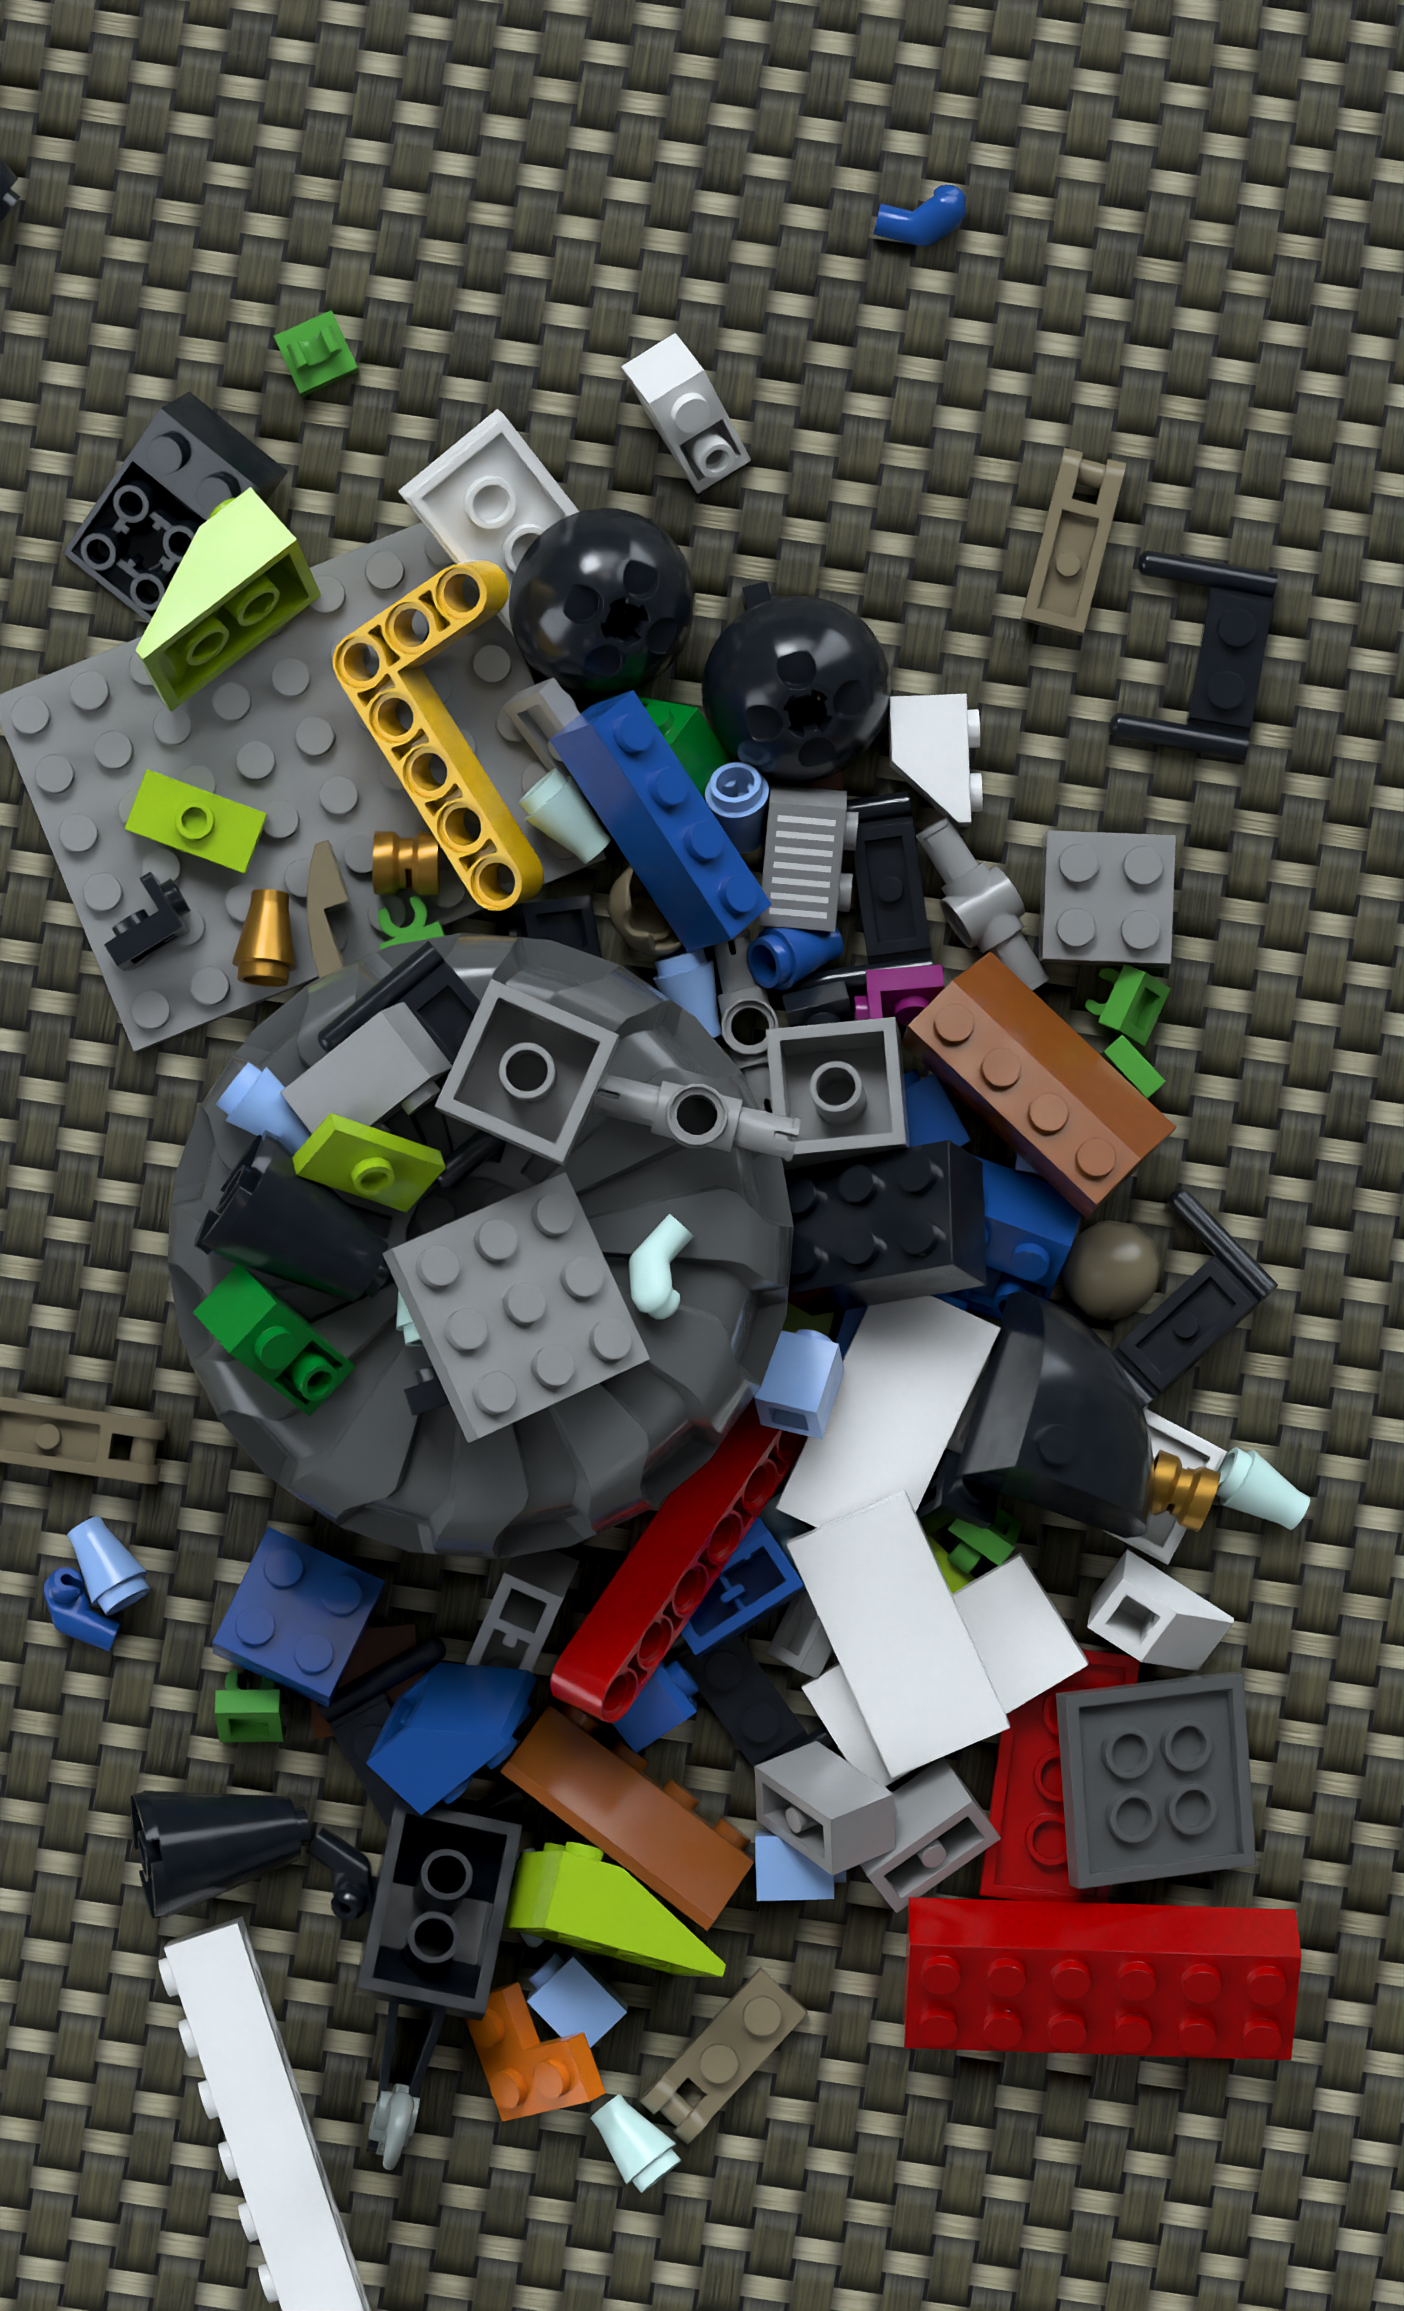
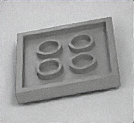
[382,1172,650,1443]

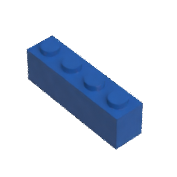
[549,690,772,952]

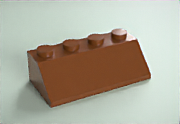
[901,951,1177,1220]
[500,1700,754,1931]

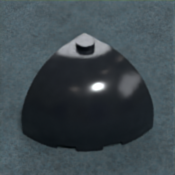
[955,1291,1155,1538]

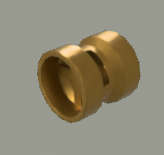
[373,831,441,896]
[1151,1450,1221,1532]

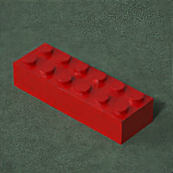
[903,1897,1302,2060]

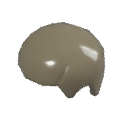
[608,864,684,957]
[1060,1220,1162,1321]

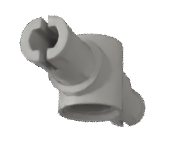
[916,816,1050,990]
[711,930,778,1112]
[591,1072,802,1162]

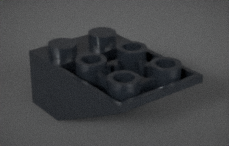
[62,391,288,623]

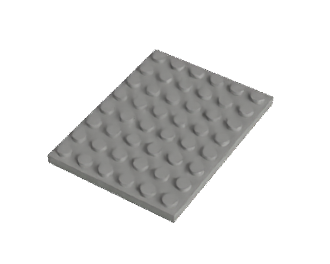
[0,522,607,1053]

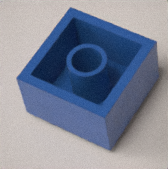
[212,1527,385,1708]

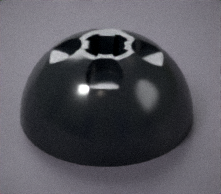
[509,508,696,696]
[701,596,891,783]

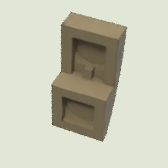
[307,840,352,978]

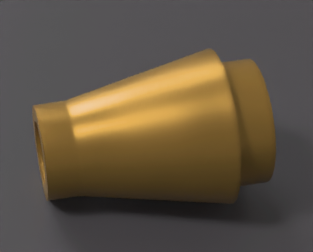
[232,889,296,987]

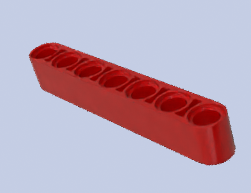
[550,1397,807,1723]

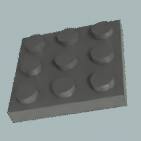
[1056,1671,1256,1889]

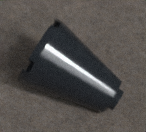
[194,1130,390,1302]
[130,1790,311,1919]

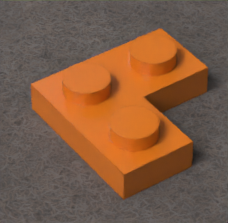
[465,1982,606,2122]

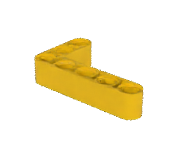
[333,560,544,911]

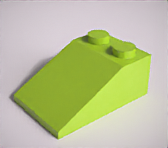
[135,487,321,712]
[502,1842,726,1977]

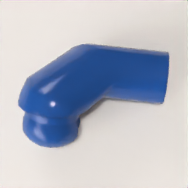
[873,184,966,247]
[44,1567,121,1652]

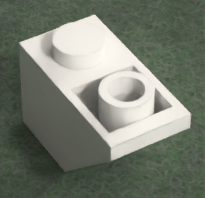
[621,333,751,494]
[888,694,983,827]
[1087,1549,1234,1671]

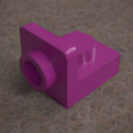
[854,964,944,1026]

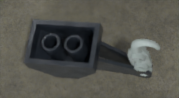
[354,1799,522,2170]

